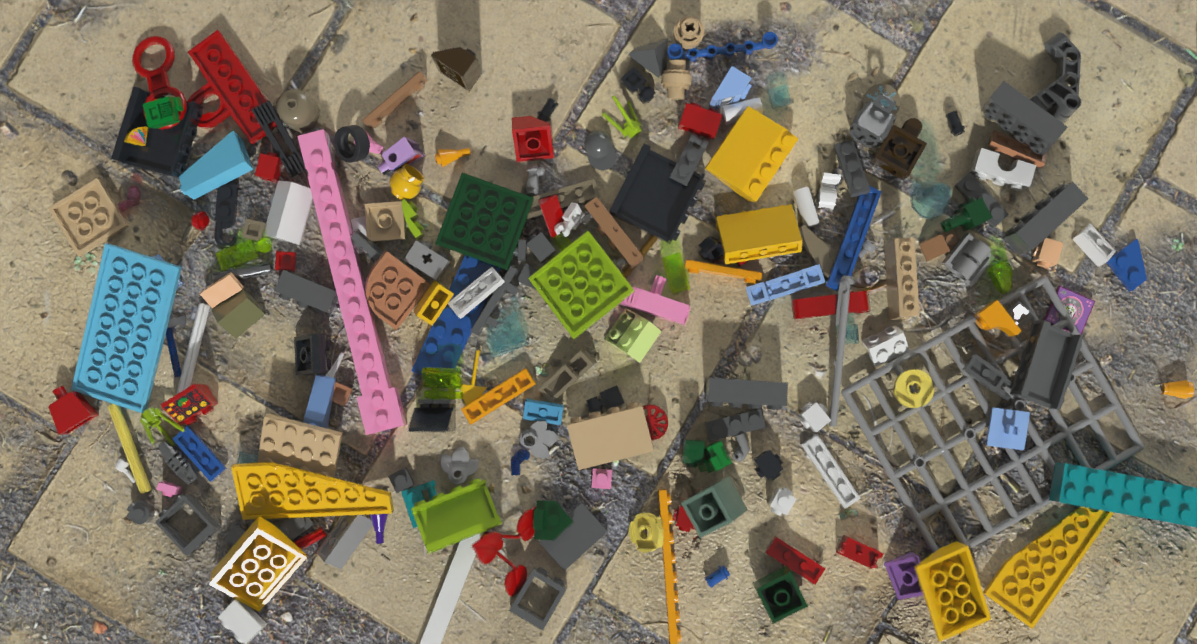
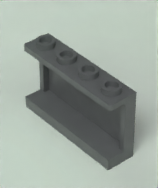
[1010,320,1083,410]

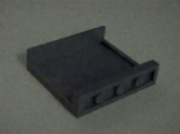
[111,86,203,178]
[609,143,706,244]

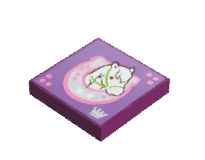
[1044,286,1095,335]

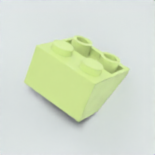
[604,308,662,363]

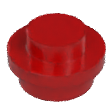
[192,211,209,231]

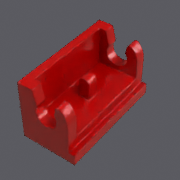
[836,535,884,569]

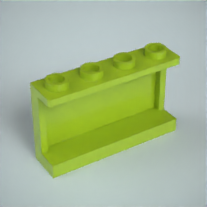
[411,478,502,554]

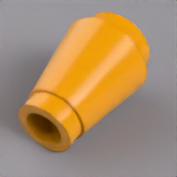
[1161,380,1194,399]

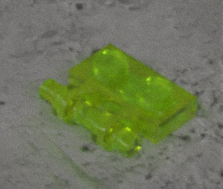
[421,367,463,400]

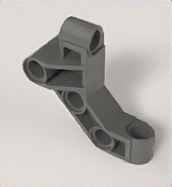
[1030,32,1082,123]

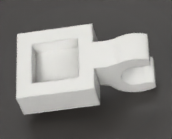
[554,202,585,237]

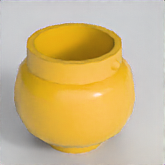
[389,164,424,199]

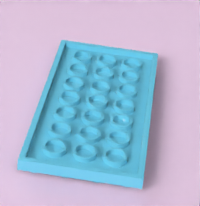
[71,243,182,413]

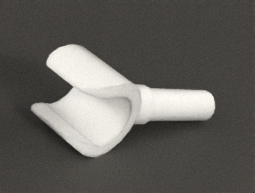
[115,458,136,483]

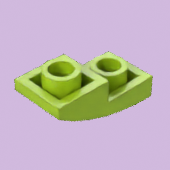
[401,199,424,240]

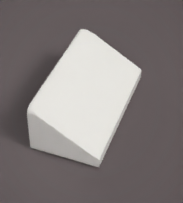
[1073,224,1116,267]

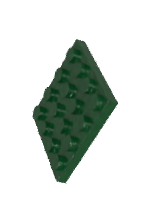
[435,172,534,271]

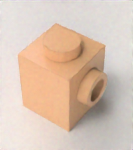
[1032,238,1064,269]

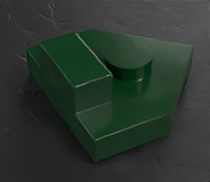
[533,500,574,541]

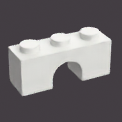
[969,148,1036,191]

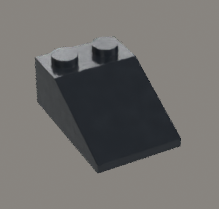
[408,404,456,432]

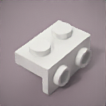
[862,325,910,367]

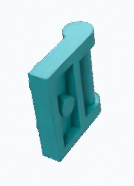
[401,480,437,528]

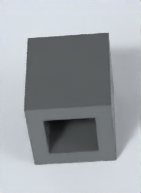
[526,232,556,264]

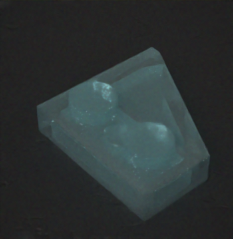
[486,310,529,359]

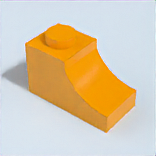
[973,300,1021,337]

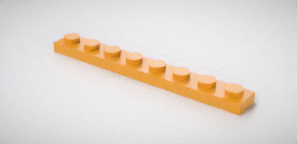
[658,489,681,644]

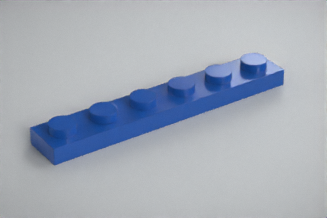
[825,186,882,292]

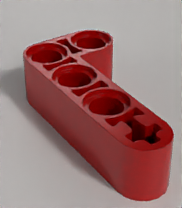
[791,291,871,319]

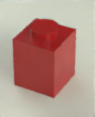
[255,152,283,183]

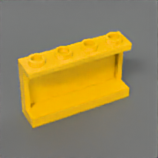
[716,204,802,264]

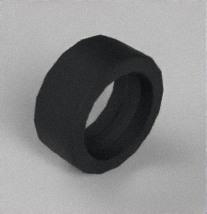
[334,125,370,163]

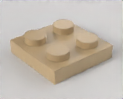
[365,201,406,242]

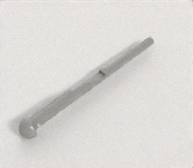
[829,276,855,427]

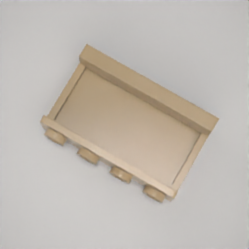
[884,238,920,320]
[567,402,654,470]

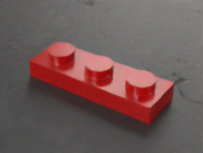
[765,536,826,585]

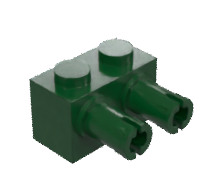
[940,197,992,232]

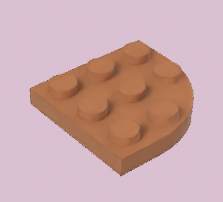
[365,250,431,330]

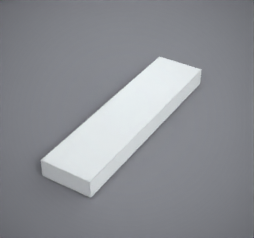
[800,434,861,509]

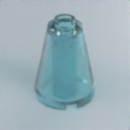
[910,181,952,219]

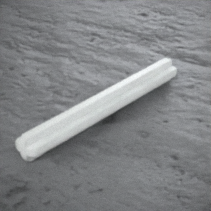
[177,303,210,394]

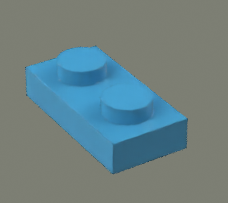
[523,399,564,425]

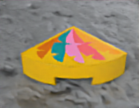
[124,127,148,146]

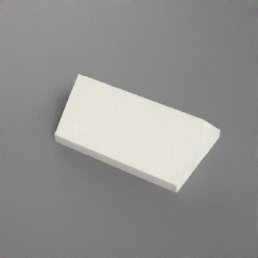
[264,181,313,245]

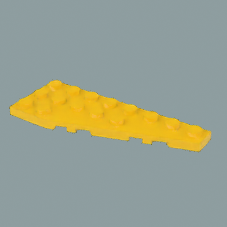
[231,462,394,520]
[983,506,1114,629]

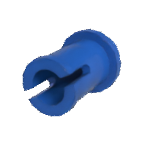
[704,565,730,588]

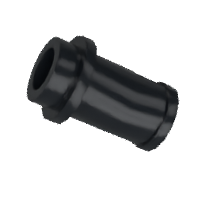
[537,98,558,122]
[945,111,965,137]

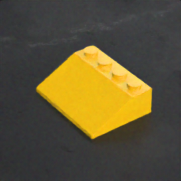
[704,106,798,202]
[210,516,307,612]
[915,542,991,642]

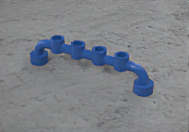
[667,32,778,62]

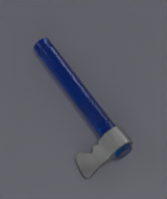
[166,315,186,378]

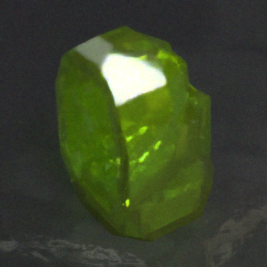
[987,259,1013,294]

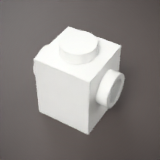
[799,402,831,433]
[767,487,797,516]

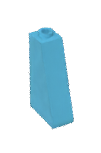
[179,131,253,200]

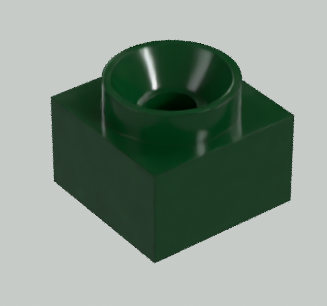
[753,566,808,624]

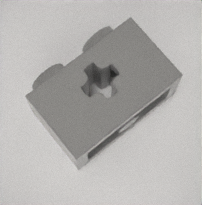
[404,241,451,282]

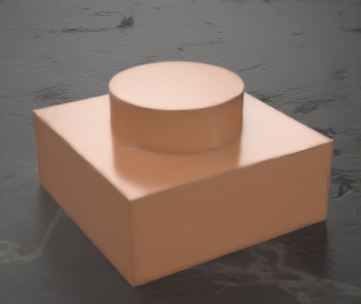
[332,381,353,407]

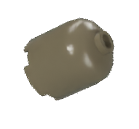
[277,89,320,132]

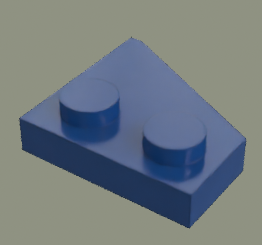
[1106,239,1147,292]

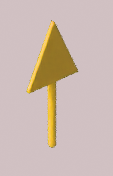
[458,350,486,405]

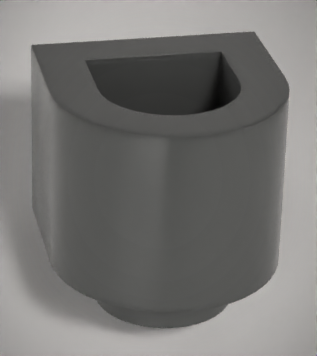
[126,500,155,524]

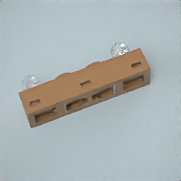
[579,197,643,270]

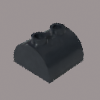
[294,334,331,375]

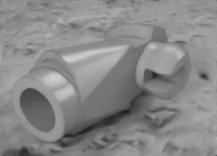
[525,165,545,196]

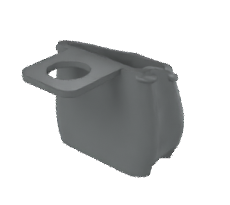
[849,93,896,148]

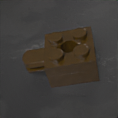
[870,118,927,180]

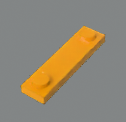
[684,259,762,284]
[461,368,536,425]

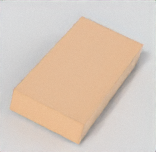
[200,272,244,308]

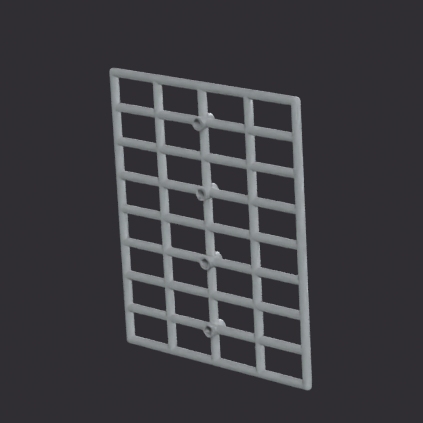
[841,275,1144,554]

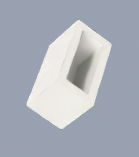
[218,599,267,644]

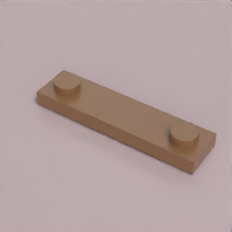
[362,71,427,129]

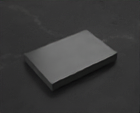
[539,503,608,571]

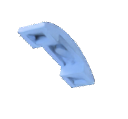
[745,264,826,306]

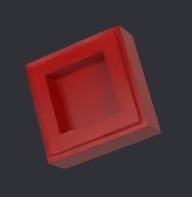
[275,251,297,272]

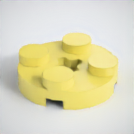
[893,369,934,408]
[629,512,664,553]

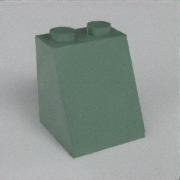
[681,476,748,538]

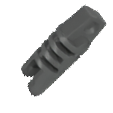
[158,442,198,485]

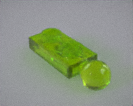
[215,238,272,271]

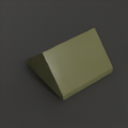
[211,287,265,339]

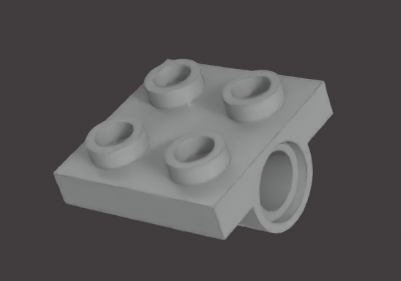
[942,233,995,287]

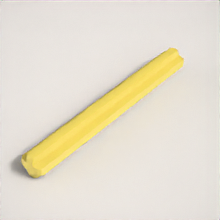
[108,404,151,494]

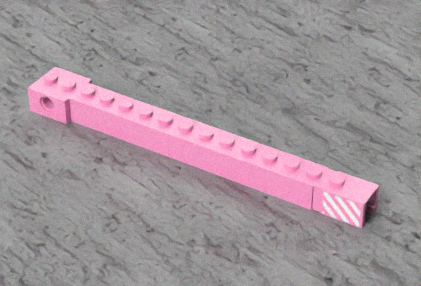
[298,129,407,435]

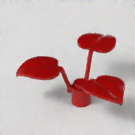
[471,506,536,597]

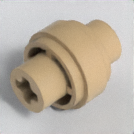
[673,16,704,49]
[661,60,692,100]

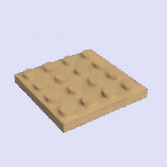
[257,413,342,478]

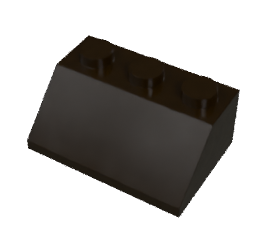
[431,47,482,92]

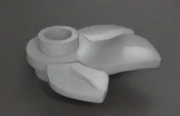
[520,421,559,458]
[441,446,479,485]

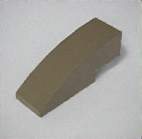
[799,225,834,281]
[538,348,597,403]

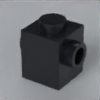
[752,449,783,481]

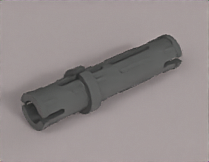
[212,261,273,283]

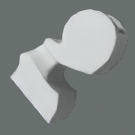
[817,172,841,210]

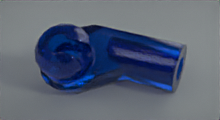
[511,449,530,475]

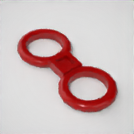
[132,36,187,130]

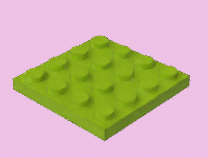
[528,231,635,339]

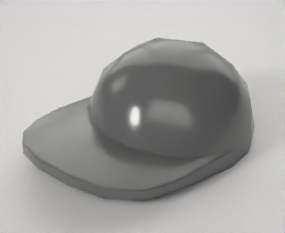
[584,131,617,171]

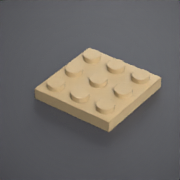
[48,178,129,257]

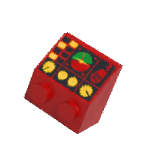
[160,384,218,426]

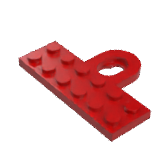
[187,30,283,144]

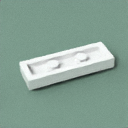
[448,267,505,319]

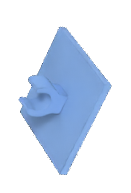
[986,407,1030,450]

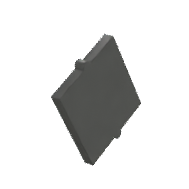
[418,400,456,404]

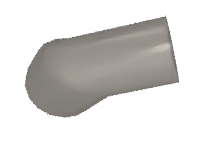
[732,433,750,462]

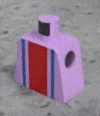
[378,136,425,175]

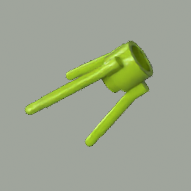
[602,95,642,139]
[140,407,185,446]

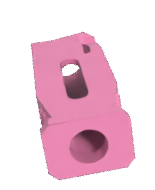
[620,275,691,326]

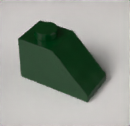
[681,439,705,468]

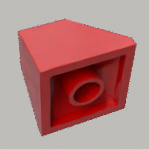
[512,116,554,162]

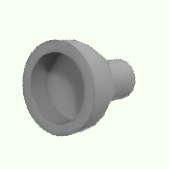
[859,238,876,259]

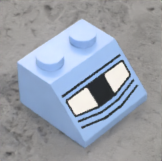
[709,66,752,109]

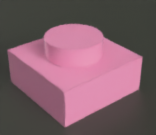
[591,468,612,489]
[156,481,184,497]

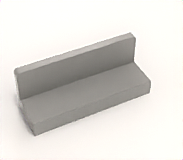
[316,515,373,569]

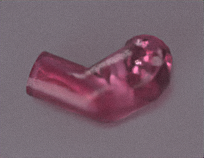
[118,185,141,212]

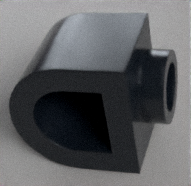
[698,236,724,264]

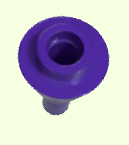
[370,514,388,544]

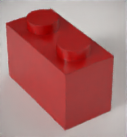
[678,102,723,140]

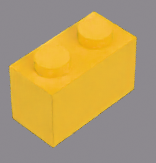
[413,280,454,326]

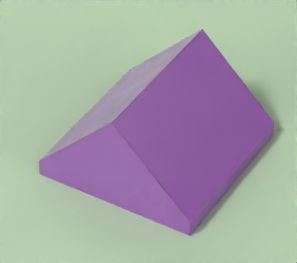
[884,552,923,600]

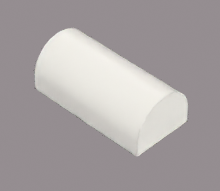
[721,97,763,125]
[793,187,819,228]

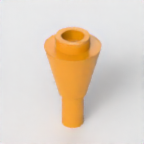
[434,148,471,167]

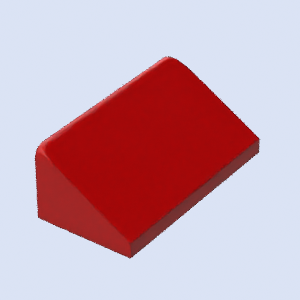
[538,194,564,238]

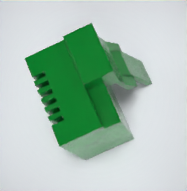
[143,96,184,129]
[697,441,732,473]

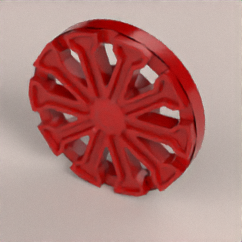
[643,404,668,441]

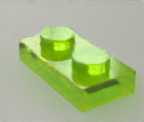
[661,252,690,295]

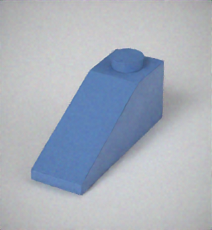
[303,374,336,429]

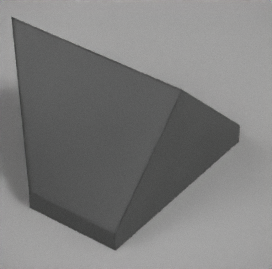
[629,38,668,78]

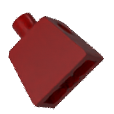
[49,386,99,435]

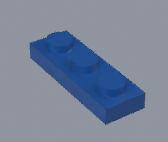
[173,426,227,482]

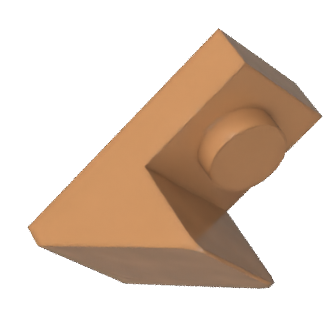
[919,228,960,261]

